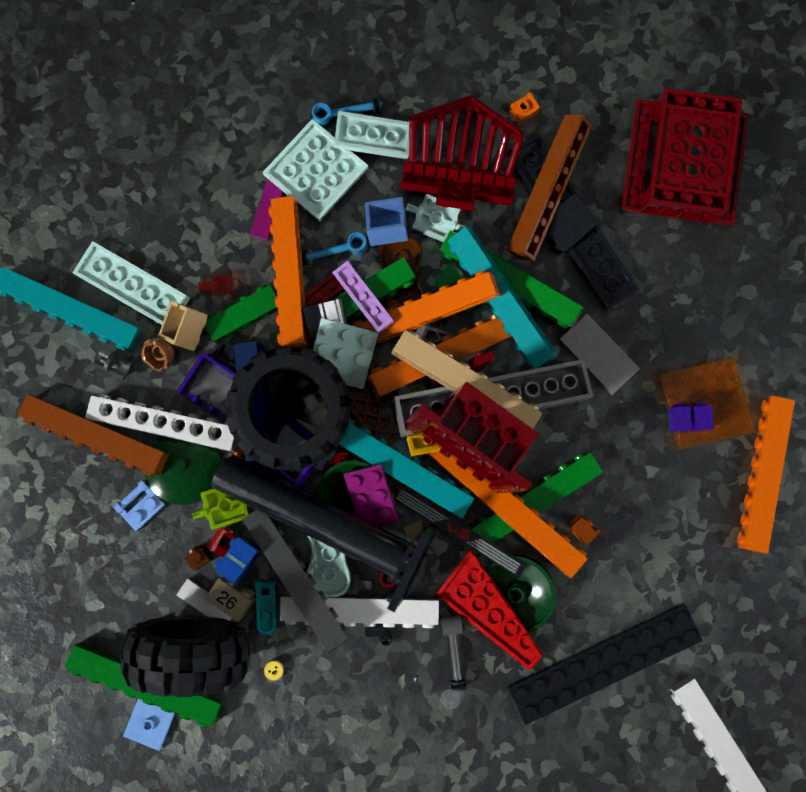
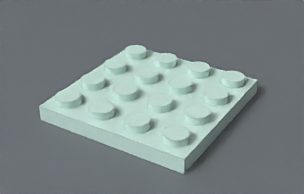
[263,119,368,222]

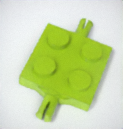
[192,489,249,530]

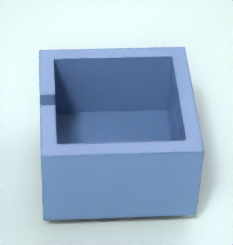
[365,197,408,246]

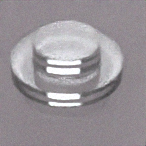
[441,689,461,709]

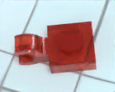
[198,274,232,296]

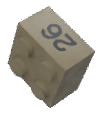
[205,577,256,622]

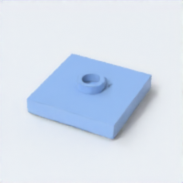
[123,698,175,751]

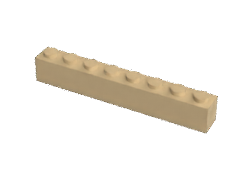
[392,330,542,429]

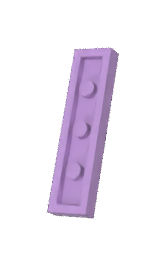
[332,261,394,334]

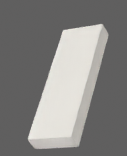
[177,578,231,621]

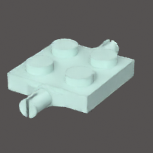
[406,194,468,242]

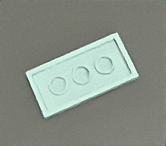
[334,111,409,159]

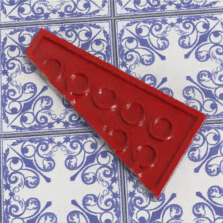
[436,549,543,671]

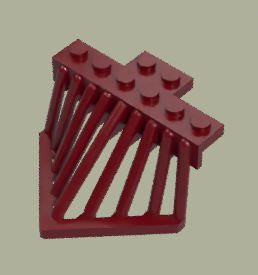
[400,95,524,211]

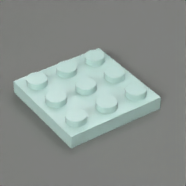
[313,318,378,389]

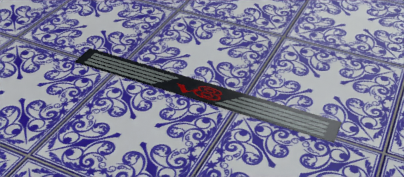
[394,484,527,578]

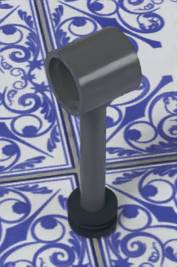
[441,614,467,691]

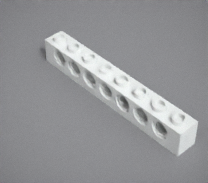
[85,394,238,452]

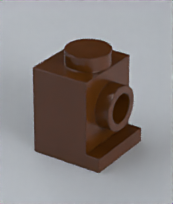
[184,543,214,571]

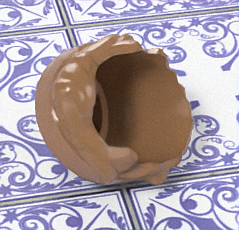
[141,337,175,371]

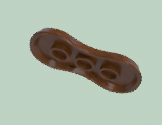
[378,236,424,310]

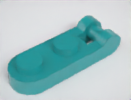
[255,579,277,635]

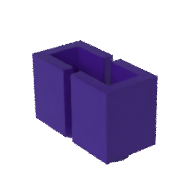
[668,402,714,432]

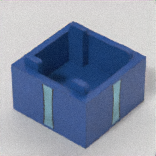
[215,536,262,584]

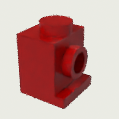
[206,527,237,558]

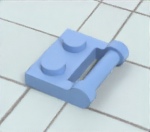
[113,479,166,531]

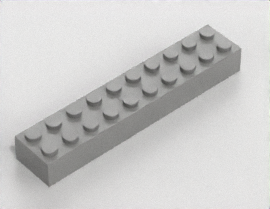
[393,359,593,438]

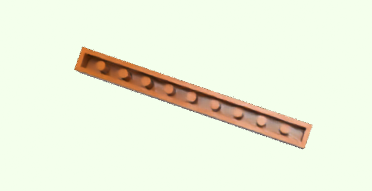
[427,452,587,579]

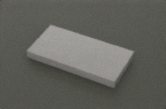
[559,314,640,395]

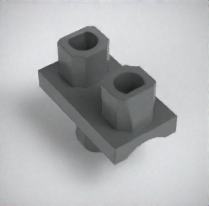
[92,348,133,380]

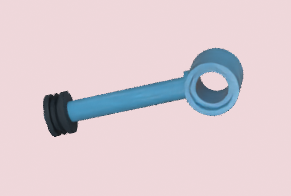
[312,97,382,128]
[301,232,368,266]

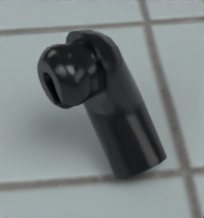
[365,626,392,646]

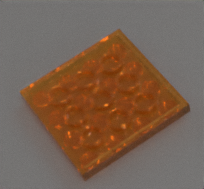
[659,358,755,450]

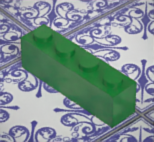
[205,285,278,344]

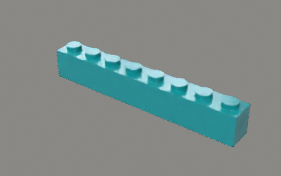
[447,227,558,369]
[0,267,143,352]
[339,419,474,519]

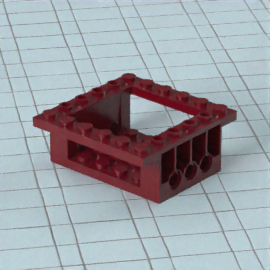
[620,88,749,226]
[405,381,539,494]

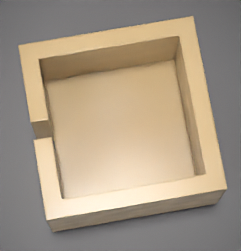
[158,301,207,351]

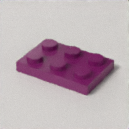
[343,463,399,525]

